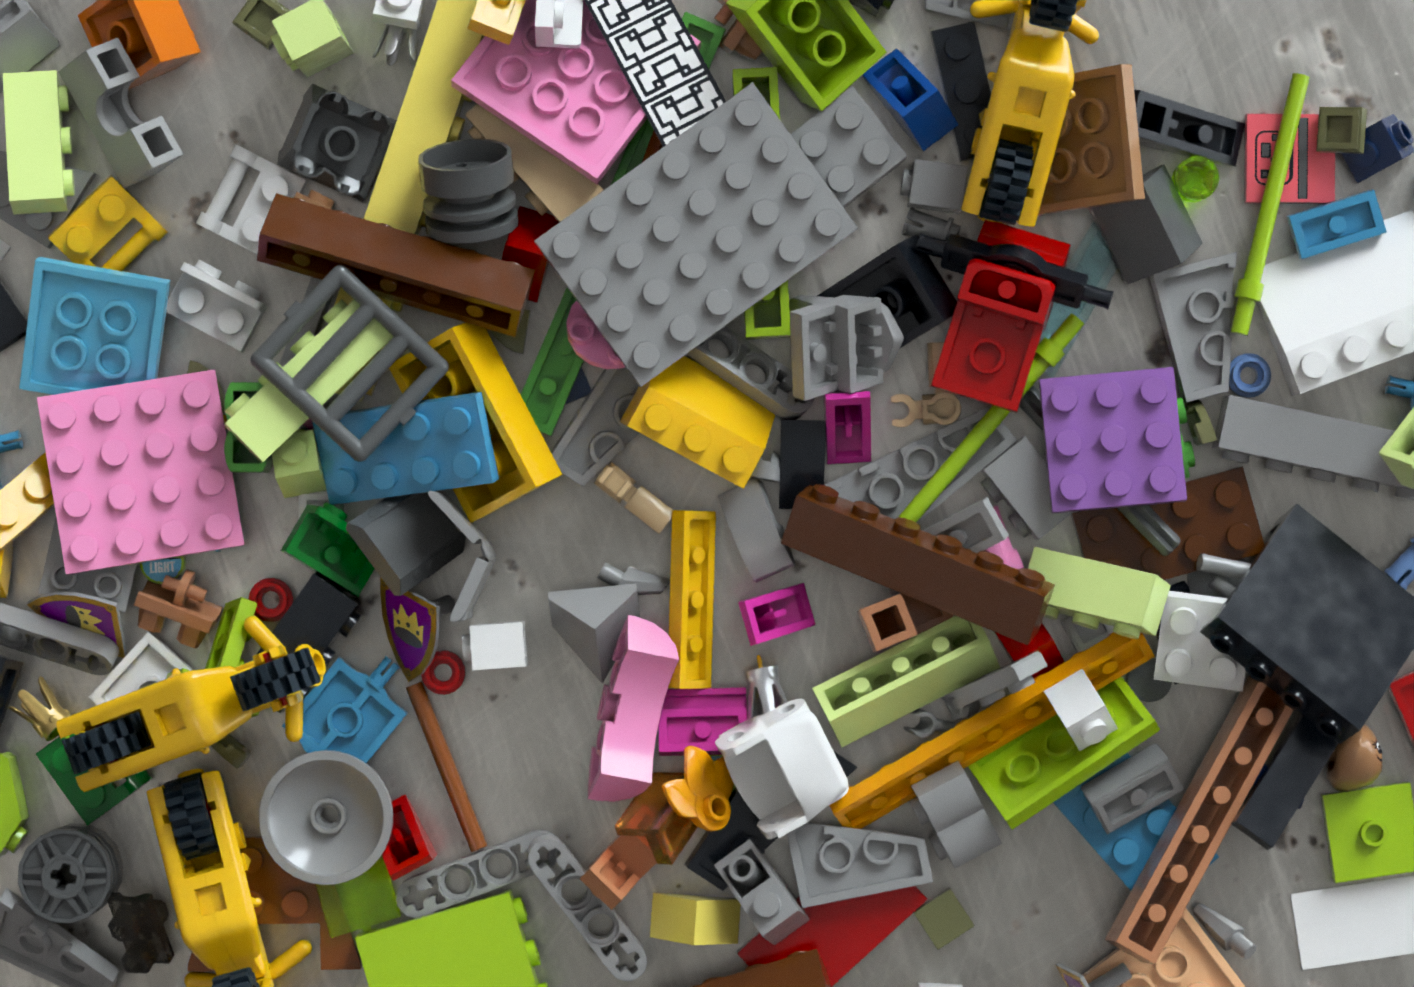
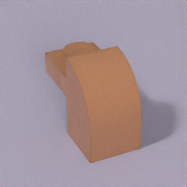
[857,593,953,653]
[580,808,678,910]

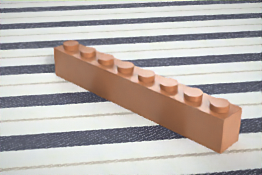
[1104,676,1293,964]

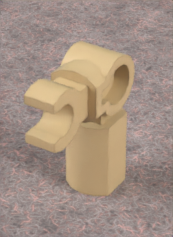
[891,342,962,427]
[594,461,673,534]

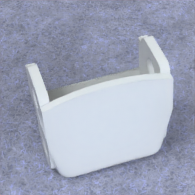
[715,698,849,839]

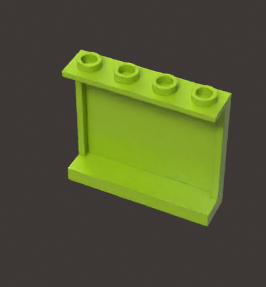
[355,889,548,987]

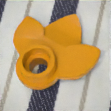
[662,746,734,832]

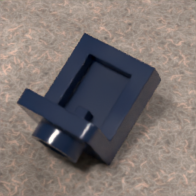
[1341,114,1414,183]

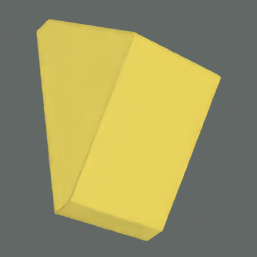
[650,892,741,945]

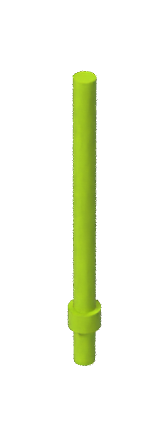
[1230,73,1310,336]
[898,313,1085,523]

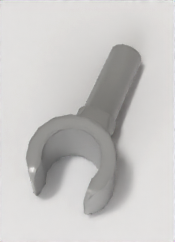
[904,708,957,738]

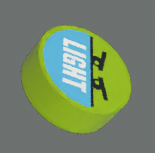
[140,556,186,584]

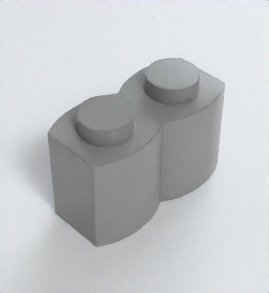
[910,761,1002,868]

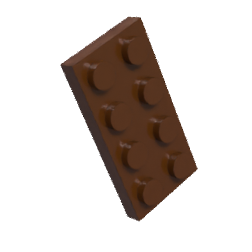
[1071,466,1265,580]

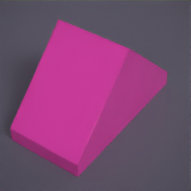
[823,391,871,464]
[738,583,816,646]

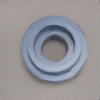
[1229,353,1271,398]

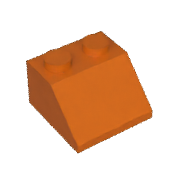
[78,0,201,90]

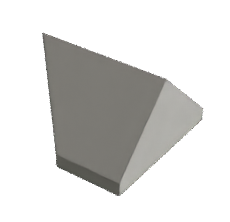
[548,583,640,684]

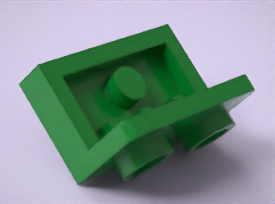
[280,502,375,597]

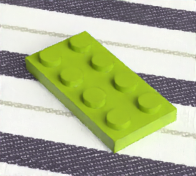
[968,676,1160,830]

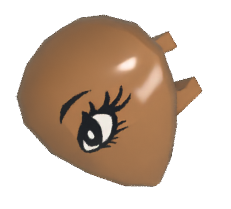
[1326,724,1382,791]

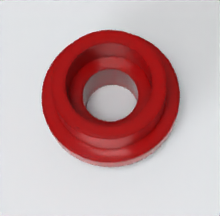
[248,578,293,622]
[421,650,466,695]

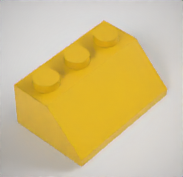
[620,356,775,489]

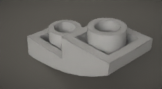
[718,478,796,582]

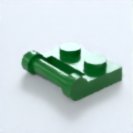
[36,734,152,826]

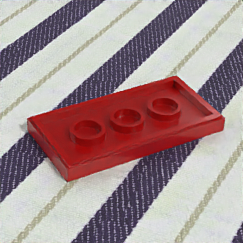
[737,886,928,987]

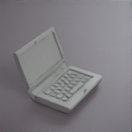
[428,491,496,622]

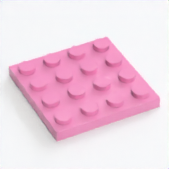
[451,0,701,185]
[37,369,244,575]

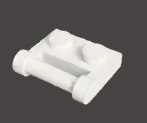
[196,144,308,254]

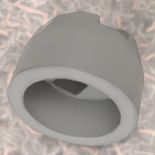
[750,451,780,483]

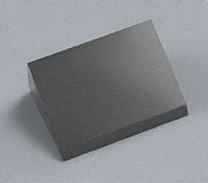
[1088,165,1203,284]

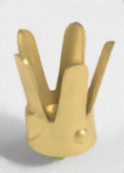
[8,676,70,741]

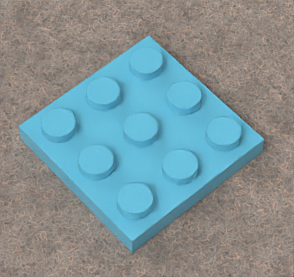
[19,257,171,395]

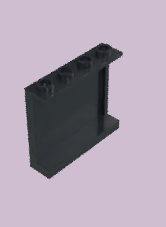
[1200,504,1414,744]

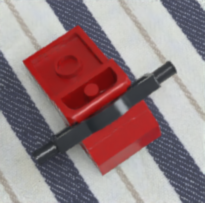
[915,220,1114,413]

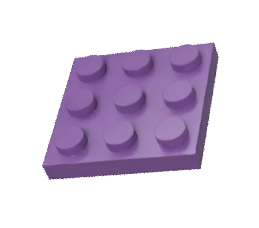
[1039,367,1187,514]

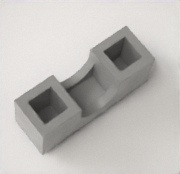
[59,38,184,188]

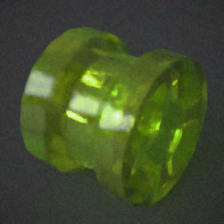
[1171,156,1219,203]

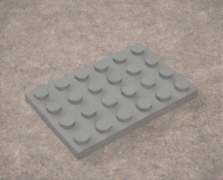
[534,82,858,387]

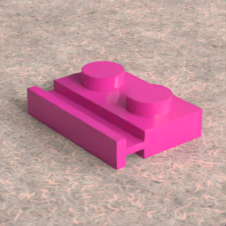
[658,687,747,756]

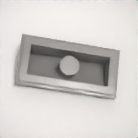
[1081,744,1184,835]

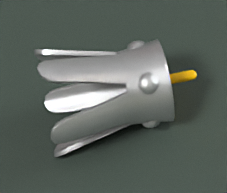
[372,14,421,67]
[744,655,787,719]

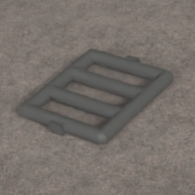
[250,265,449,462]

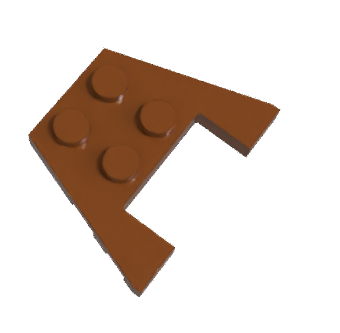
[188,836,362,972]

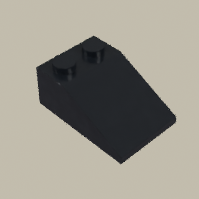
[817,235,957,349]

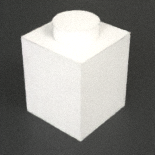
[462,621,528,671]
[1044,669,1118,751]

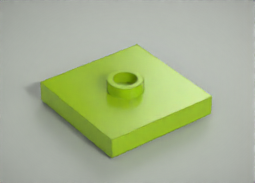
[1320,782,1414,883]

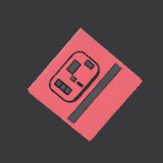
[1244,114,1335,204]

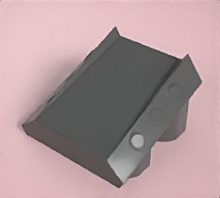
[277,84,397,202]
[346,492,466,596]

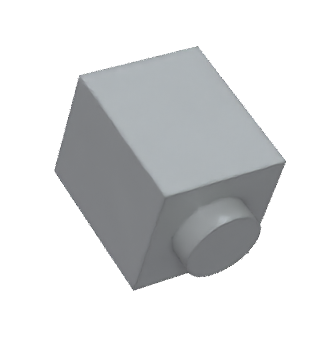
[900,159,968,214]

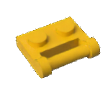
[48,175,168,271]

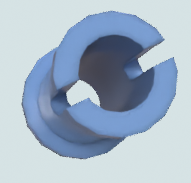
[1384,537,1414,590]

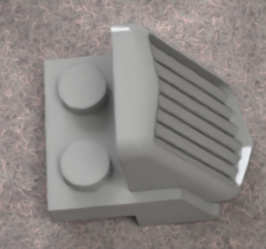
[789,295,904,401]

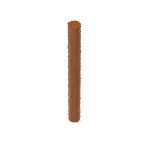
[406,681,487,852]

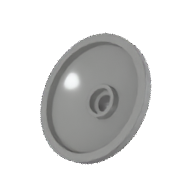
[259,750,393,885]

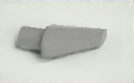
[597,563,670,595]
[1193,904,1256,960]

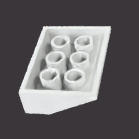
[1257,210,1414,396]

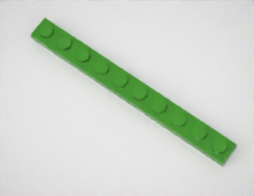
[521,12,726,437]

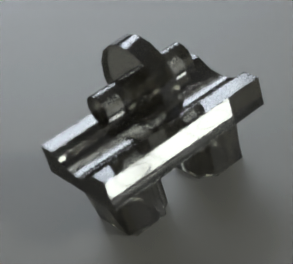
[107,892,175,974]

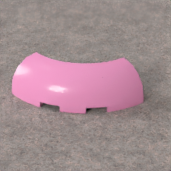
[588,615,679,802]

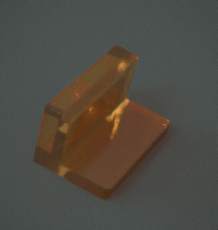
[614,772,698,865]

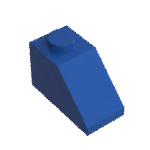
[862,48,959,151]

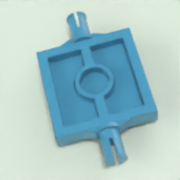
[282,656,408,763]

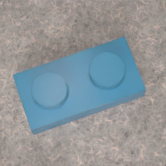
[1286,189,1387,259]

